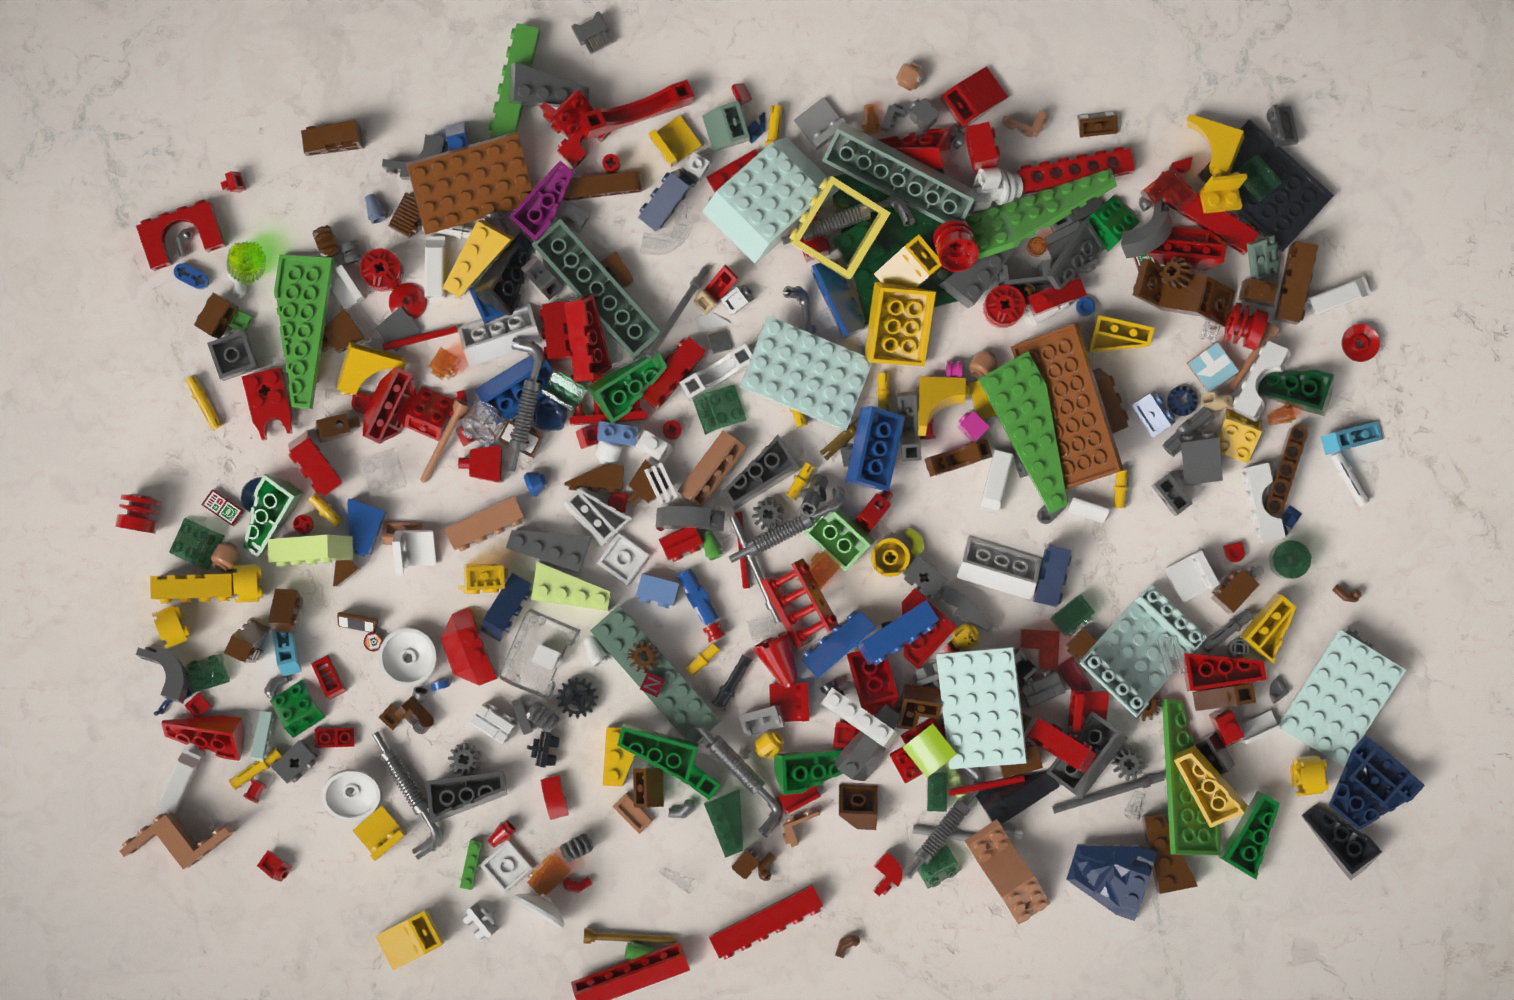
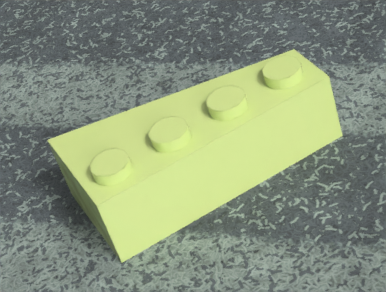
[268,535,353,567]
[531,562,611,611]

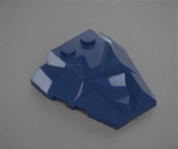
[1328,734,1425,830]
[1066,844,1158,921]

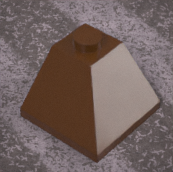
[839,784,878,830]

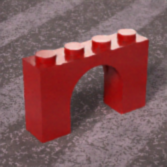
[136,200,226,271]

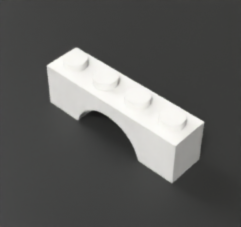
[1233,341,1291,422]
[679,343,752,401]
[1241,463,1286,543]
[821,688,899,749]

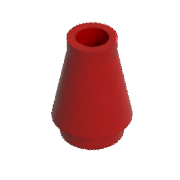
[487,820,516,848]

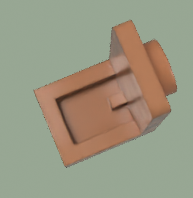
[1001,110,1048,138]
[782,809,820,847]

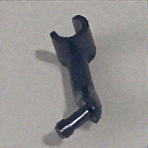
[154,687,193,716]

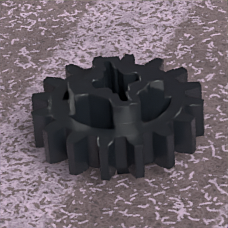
[556,677,598,719]

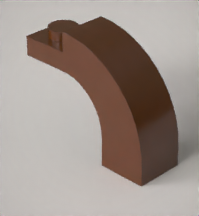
[924,439,993,477]

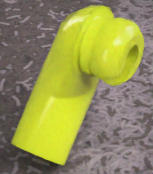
[904,527,924,555]

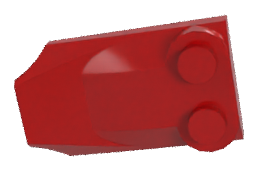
[847,651,899,716]

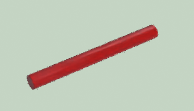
[382,325,458,351]
[734,512,750,589]
[948,774,1024,796]

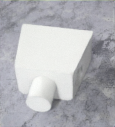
[633,430,673,464]

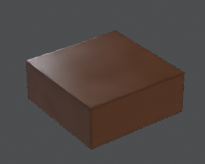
[378,703,404,730]

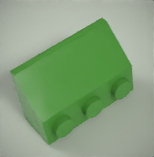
[804,508,875,572]

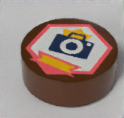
[363,632,383,652]

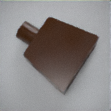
[1238,279,1278,308]
[322,309,367,353]
[315,414,361,443]
[626,459,673,507]

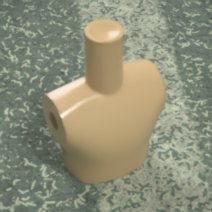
[1202,392,1235,411]

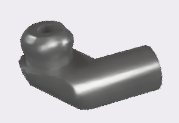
[176,229,193,257]
[264,675,289,699]
[668,799,695,818]

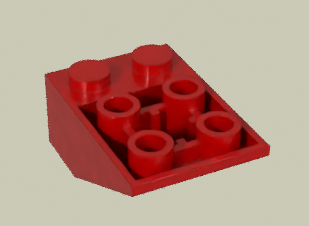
[940,66,1008,130]

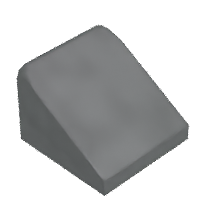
[708,331,731,354]

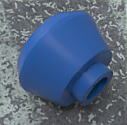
[524,471,547,496]

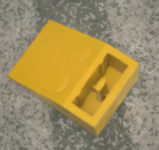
[874,235,942,288]
[375,909,444,970]

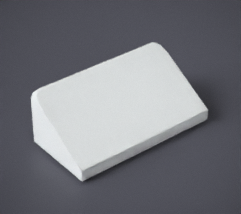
[1067,497,1110,523]

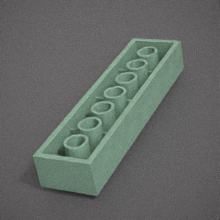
[822,122,979,224]
[532,219,661,360]
[590,605,721,743]

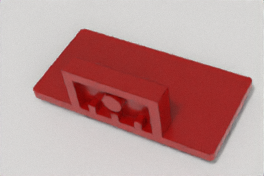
[890,718,946,783]

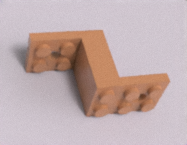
[119,812,236,870]
[964,819,1051,925]

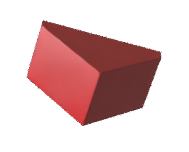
[705,264,739,302]

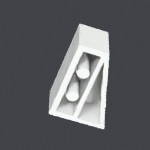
[563,489,632,547]

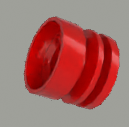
[933,220,979,272]
[360,248,404,292]
[983,285,1025,328]
[1223,302,1269,351]
[115,494,162,534]

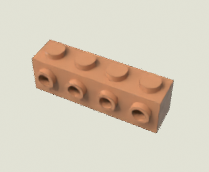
[677,430,747,507]
[444,496,525,552]

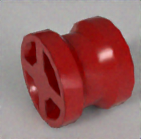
[662,420,682,440]
[293,515,314,534]
[703,621,726,643]

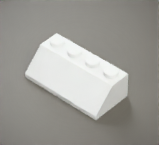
[457,304,542,367]
[957,537,1041,600]

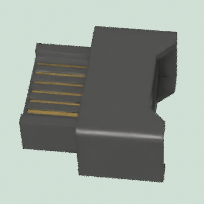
[571,11,612,55]

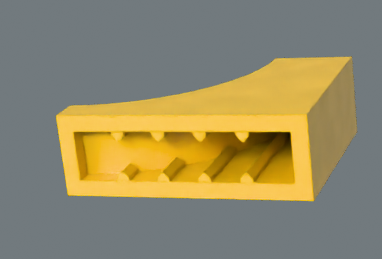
[1187,114,1244,176]
[336,342,407,395]
[918,376,969,436]

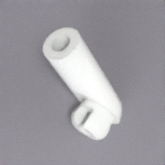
[227,270,247,298]

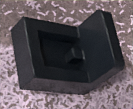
[1014,648,1038,681]

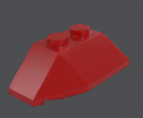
[1147,227,1227,271]
[363,367,417,444]
[440,607,497,686]

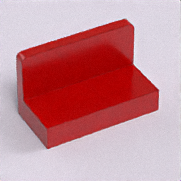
[778,786,821,815]

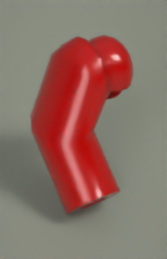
[563,876,593,893]

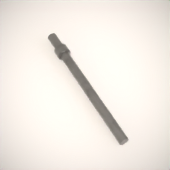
[645,266,709,360]
[729,515,781,623]
[1052,773,1165,814]

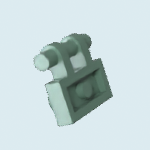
[1247,235,1280,280]

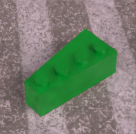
[617,723,698,784]

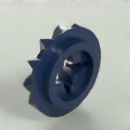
[1167,385,1198,416]

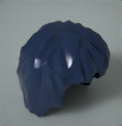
[533,394,568,431]

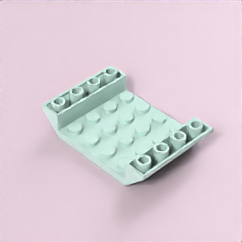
[1080,584,1207,717]

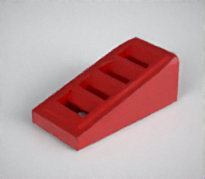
[311,655,346,700]

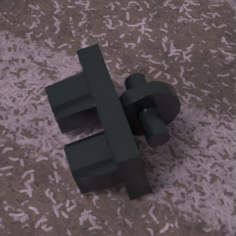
[527,731,560,768]

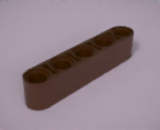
[563,171,643,201]
[1264,424,1308,515]

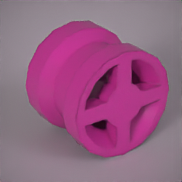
[946,360,962,378]

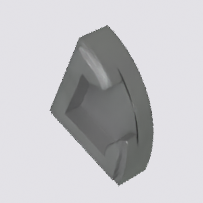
[1269,677,1289,704]

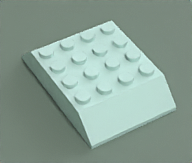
[703,137,839,265]

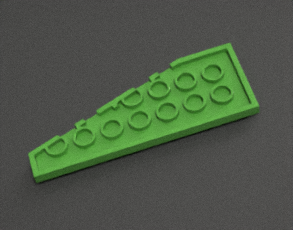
[274,255,335,409]
[978,351,1068,514]
[1162,699,1221,856]

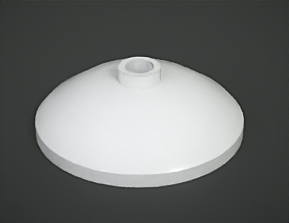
[378,628,437,686]
[322,769,380,821]
[512,893,564,928]

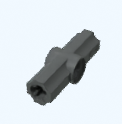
[1162,406,1215,457]
[799,473,829,517]

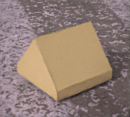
[694,289,718,314]

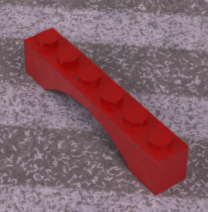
[579,79,695,140]

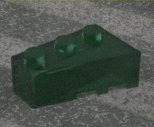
[704,788,743,858]

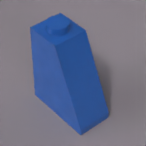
[446,122,470,151]
[347,498,387,557]

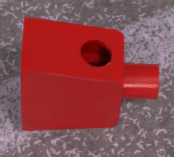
[458,446,502,483]
[855,490,894,533]
[1209,707,1244,748]

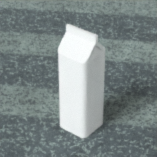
[425,236,446,299]
[1307,276,1371,317]
[979,450,1013,515]
[157,749,201,814]

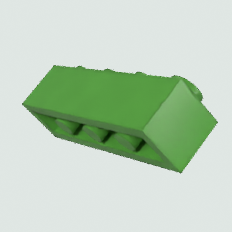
[460,840,483,890]

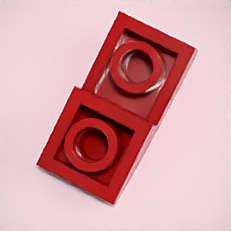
[314,727,355,748]
[540,775,569,820]

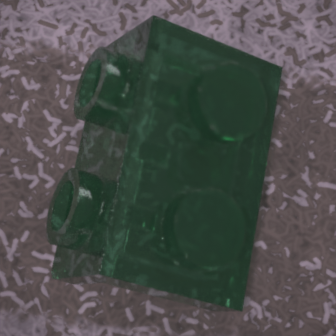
[1235,154,1282,202]
[185,654,230,693]
[917,845,961,889]

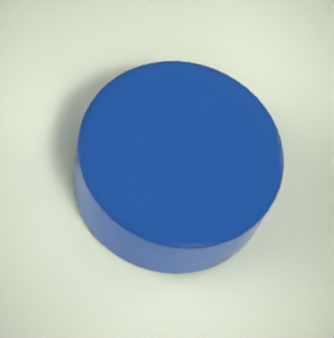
[1076,297,1095,317]
[430,678,451,691]

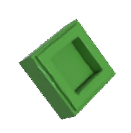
[228,309,253,331]

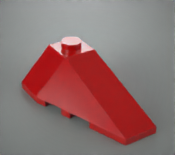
[161,715,245,761]

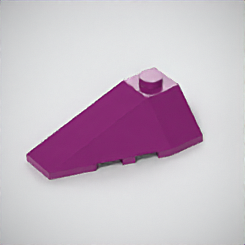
[509,160,574,241]

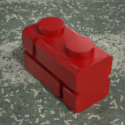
[658,528,703,562]

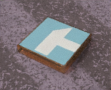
[1186,341,1240,393]

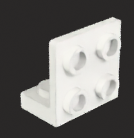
[392,530,436,576]
[1165,550,1220,602]

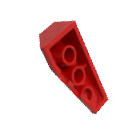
[877,128,951,170]

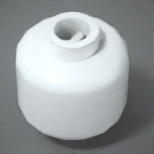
[595,441,623,465]

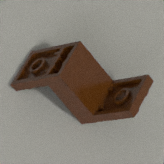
[1132,258,1235,327]

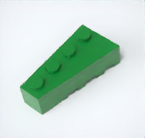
[1218,791,1280,880]

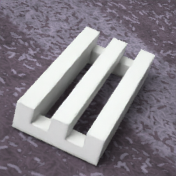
[644,462,678,505]

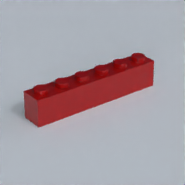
[1148,171,1259,255]
[709,884,823,960]
[571,942,690,1000]

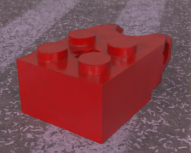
[964,122,1000,175]
[241,367,293,441]

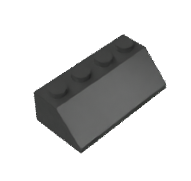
[1046,711,1128,799]

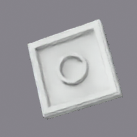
[597,532,650,585]
[480,839,534,894]

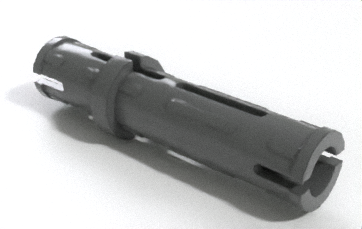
[1201,609,1254,653]

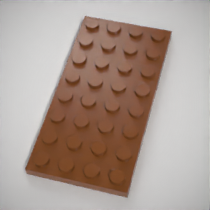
[1011,323,1124,490]

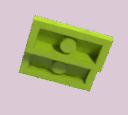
[903,724,957,777]

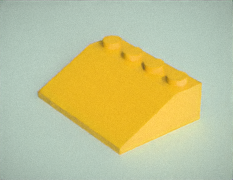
[864,282,936,367]

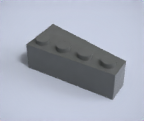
[509,62,589,107]
[939,246,1017,308]
[723,435,799,511]
[426,771,507,823]

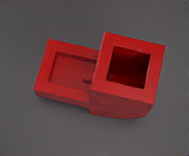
[873,851,903,897]

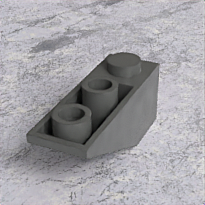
[1050,197,1103,233]

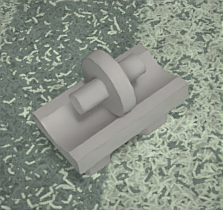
[916,663,940,689]
[462,902,498,940]

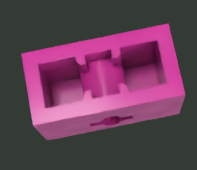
[957,411,990,443]

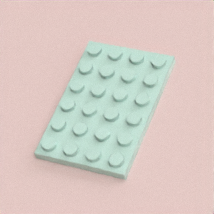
[740,316,872,431]
[1278,628,1406,767]
[936,647,1027,769]

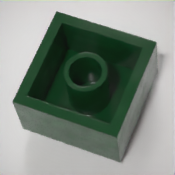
[832,220,885,272]

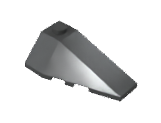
[835,704,900,781]

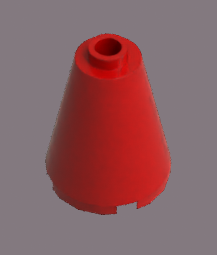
[753,632,798,688]

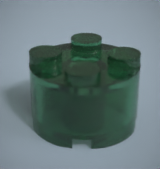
[1269,540,1312,579]

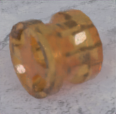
[1026,237,1047,257]

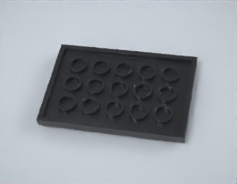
[1197,119,1334,252]

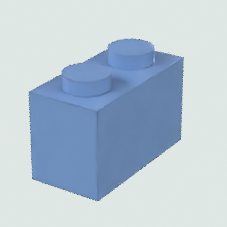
[636,574,679,609]

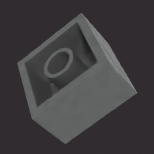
[207,330,260,381]

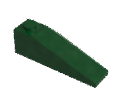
[1258,370,1334,416]

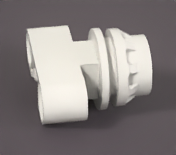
[969,167,1023,212]

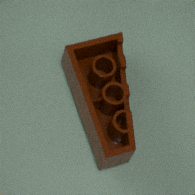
[1274,241,1319,325]
[1141,813,1198,894]

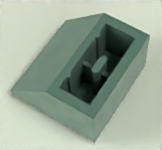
[702,101,750,152]

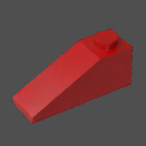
[1027,278,1087,317]

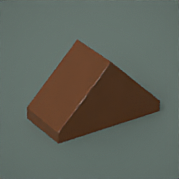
[333,560,360,587]

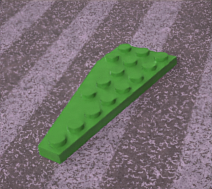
[965,169,1117,259]

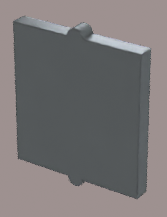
[375,306,421,352]

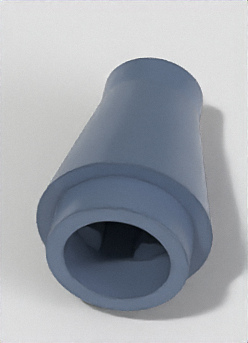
[364,194,386,224]

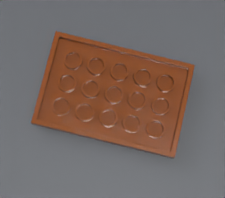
[406,131,532,235]

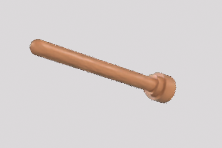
[1223,322,1280,396]
[420,399,470,483]

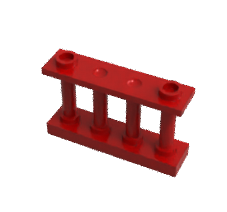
[566,375,647,426]
[760,558,840,649]

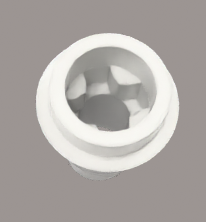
[584,637,607,667]

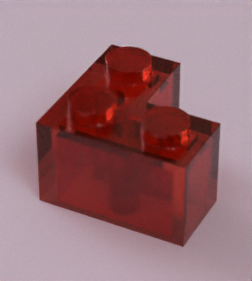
[1140,166,1197,211]
[1018,629,1060,670]

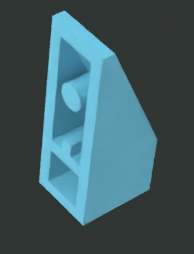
[1321,421,1383,455]
[272,632,302,676]

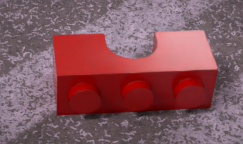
[557,127,613,169]

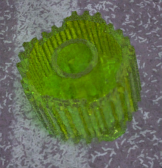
[227,241,266,285]

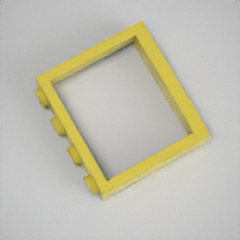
[789,176,890,279]

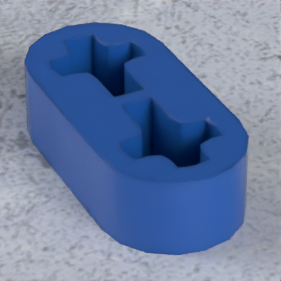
[174,263,209,290]

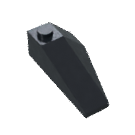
[473,232,533,316]
[976,771,1060,825]
[1302,804,1382,881]

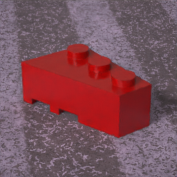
[539,301,572,363]
[288,431,342,496]
[1026,718,1097,774]

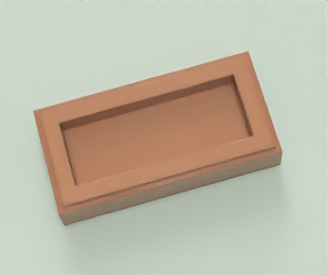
[612,793,653,834]

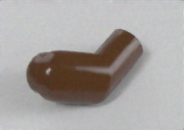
[1017,283,1037,297]
[1332,584,1362,603]
[758,852,777,881]
[835,934,860,958]

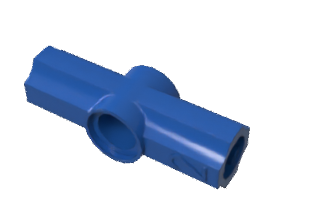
[677,568,719,626]

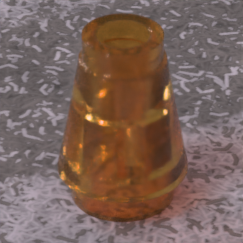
[861,104,880,134]
[1266,405,1296,426]

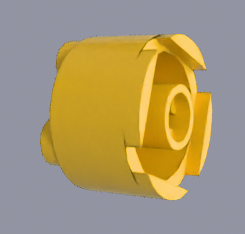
[870,538,910,577]
[233,564,263,603]
[152,605,191,649]
[1290,755,1329,797]

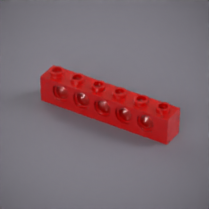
[1016,146,1135,195]

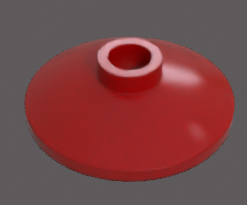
[389,283,427,320]
[1341,324,1380,362]

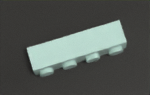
[251,711,275,762]

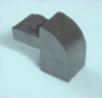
[521,256,563,300]

